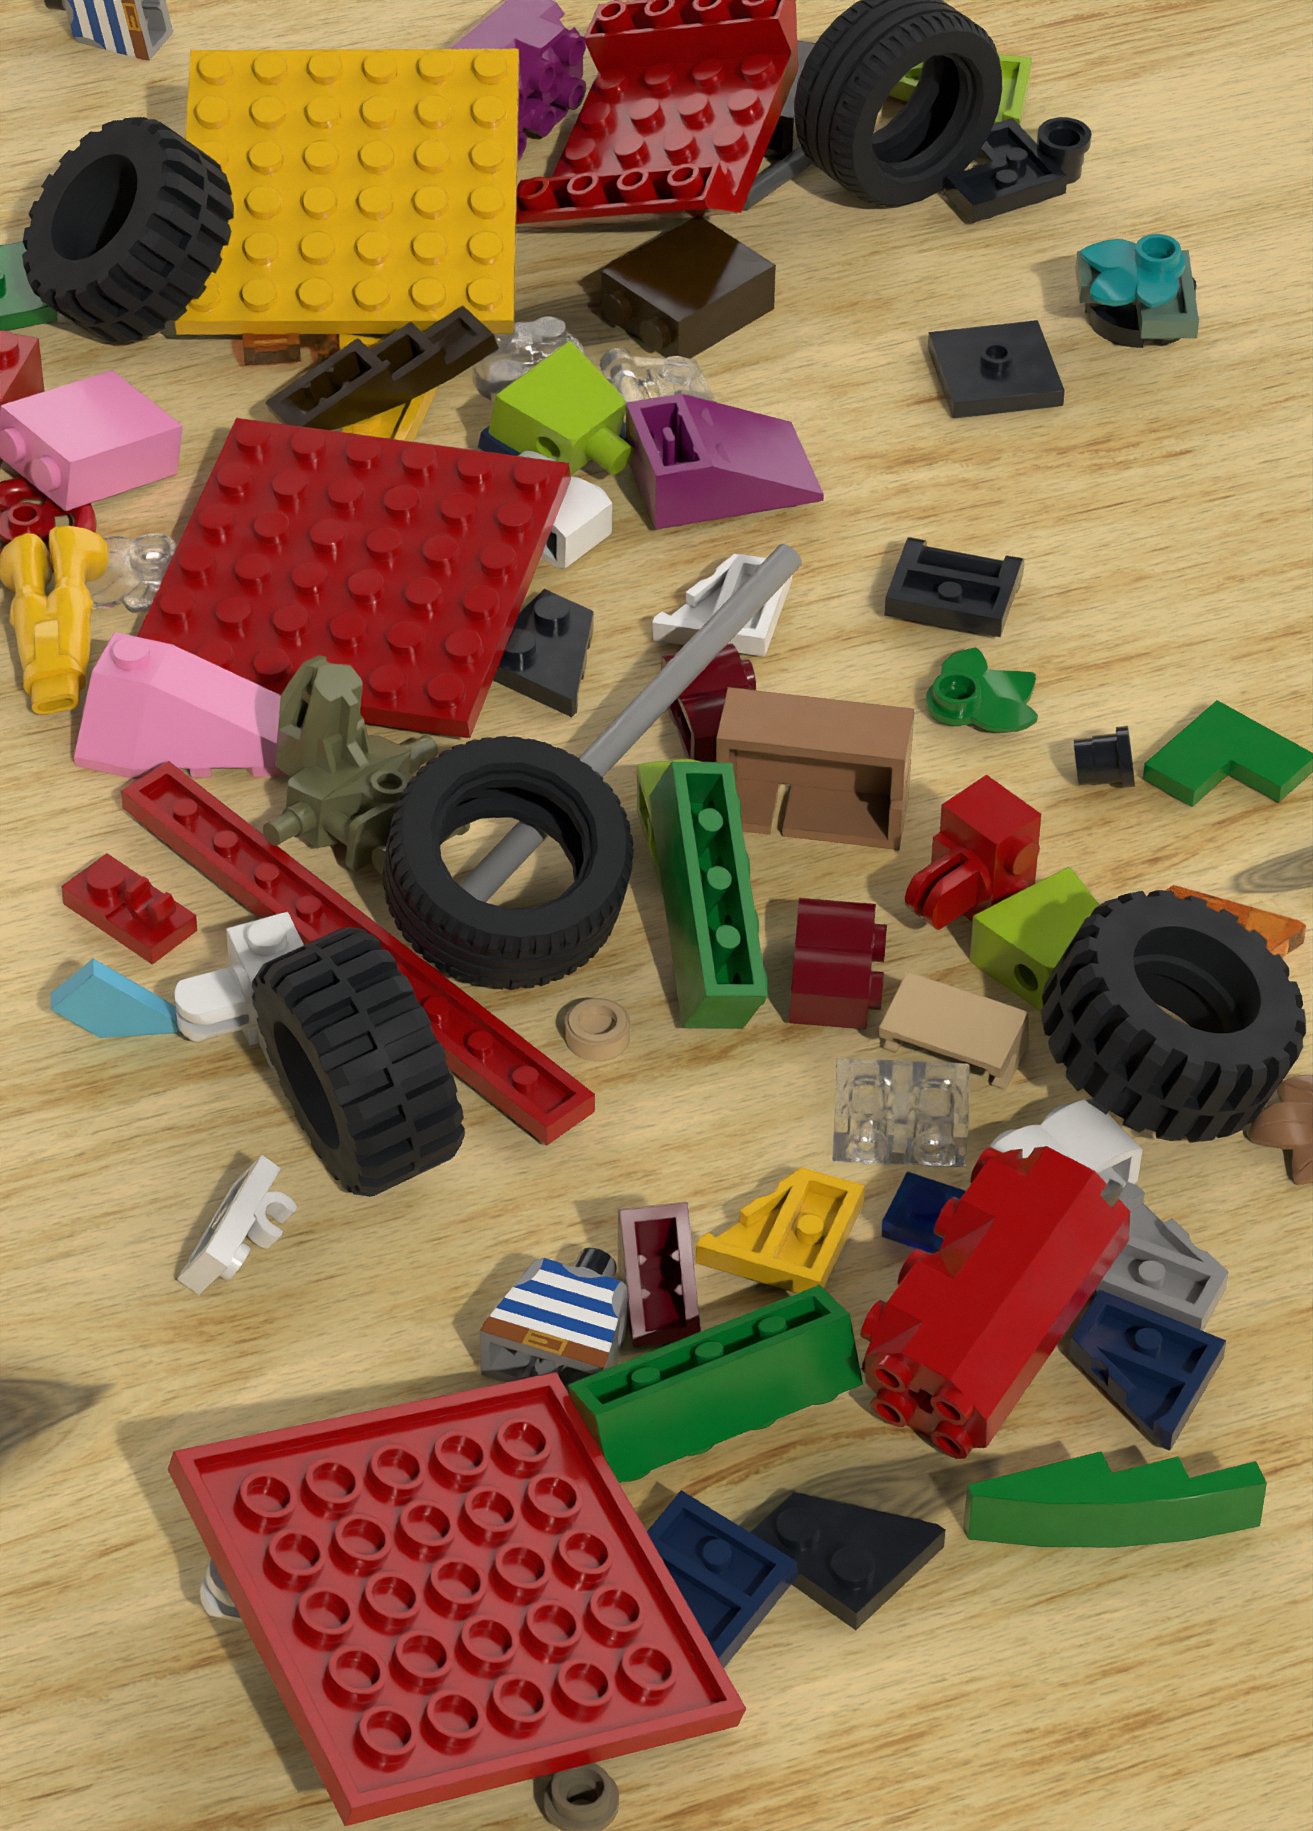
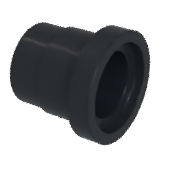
[1037,117,1092,184]
[1073,725,1135,788]

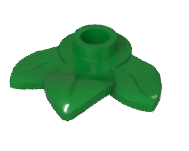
[926,647,1038,733]

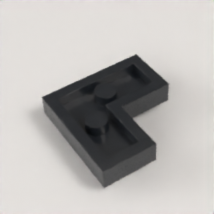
[945,118,1067,223]

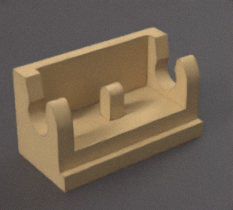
[879,971,1029,1090]

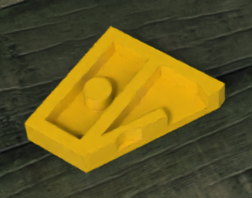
[696,1167,865,1293]

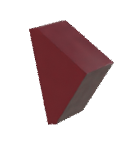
[618,1201,701,1347]

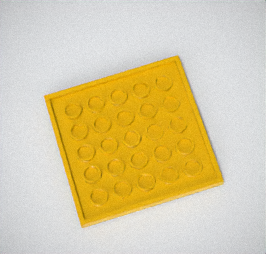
[174,49,519,335]

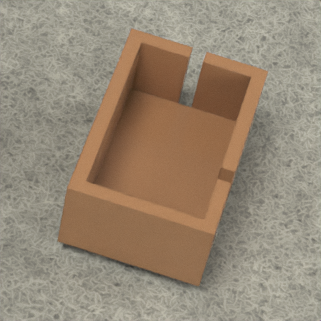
[716,687,914,850]

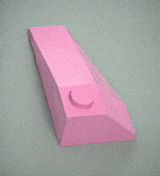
[74,632,288,778]

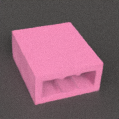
[0,370,183,511]

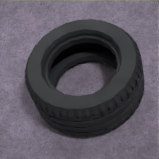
[794,0,1002,207]
[382,736,634,990]

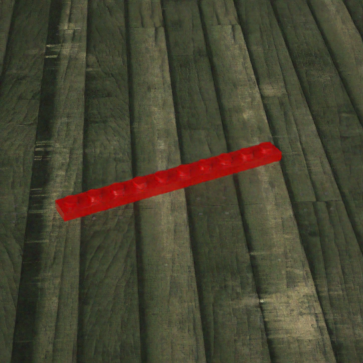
[121,761,595,1146]

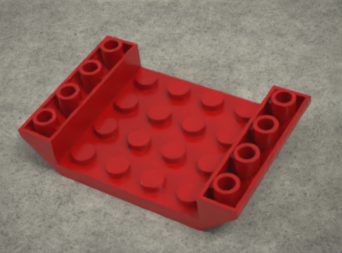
[516,0,799,229]

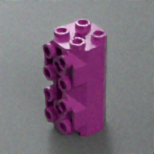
[444,0,586,161]

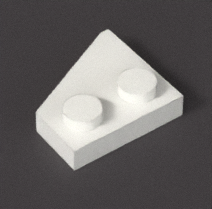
[652,554,792,657]

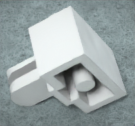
[174,912,304,1070]

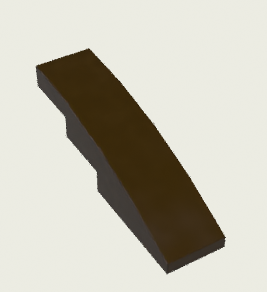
[265,305,499,430]

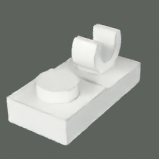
[177,1155,297,1295]

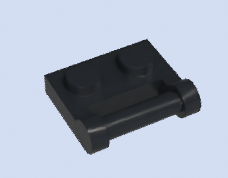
[884,537,1024,637]

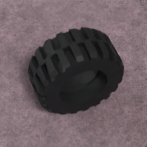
[22,117,234,342]
[1041,890,1306,1143]
[252,927,465,1197]

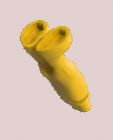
[0,526,109,715]

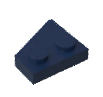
[1069,1290,1226,1451]
[647,1490,799,1668]

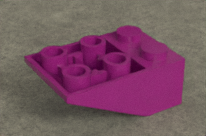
[626,393,824,530]

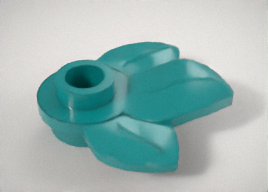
[1080,234,1186,308]

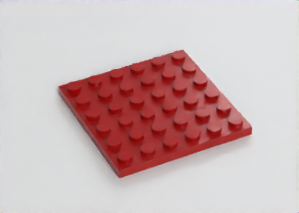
[137,418,571,738]
[167,1372,746,1826]

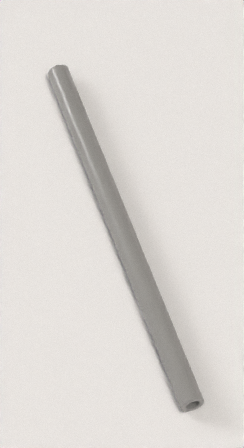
[459,544,802,902]

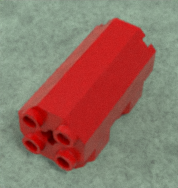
[860,1146,1131,1459]

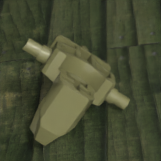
[263,655,470,875]

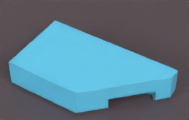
[50,958,181,1038]

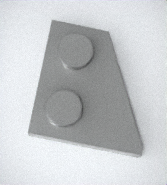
[1092,1181,1228,1331]

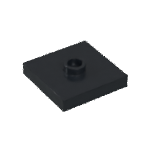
[928,320,1065,418]

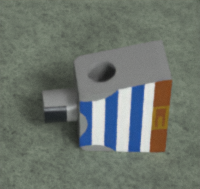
[44,0,173,60]
[480,1248,628,1395]

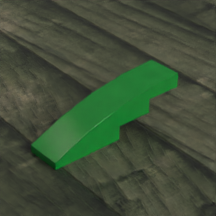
[963,1451,1267,1548]

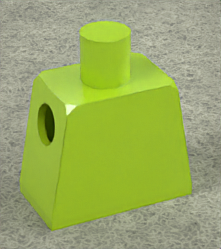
[488,341,634,475]
[970,867,1099,1011]

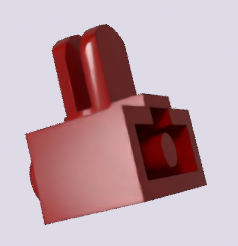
[904,774,1042,930]

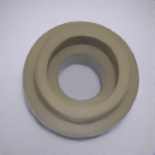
[544,1763,619,1831]

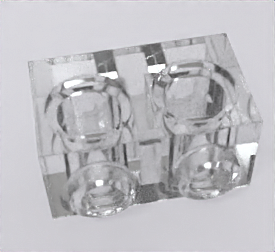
[832,1058,969,1167]

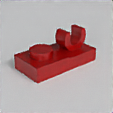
[61,853,198,965]

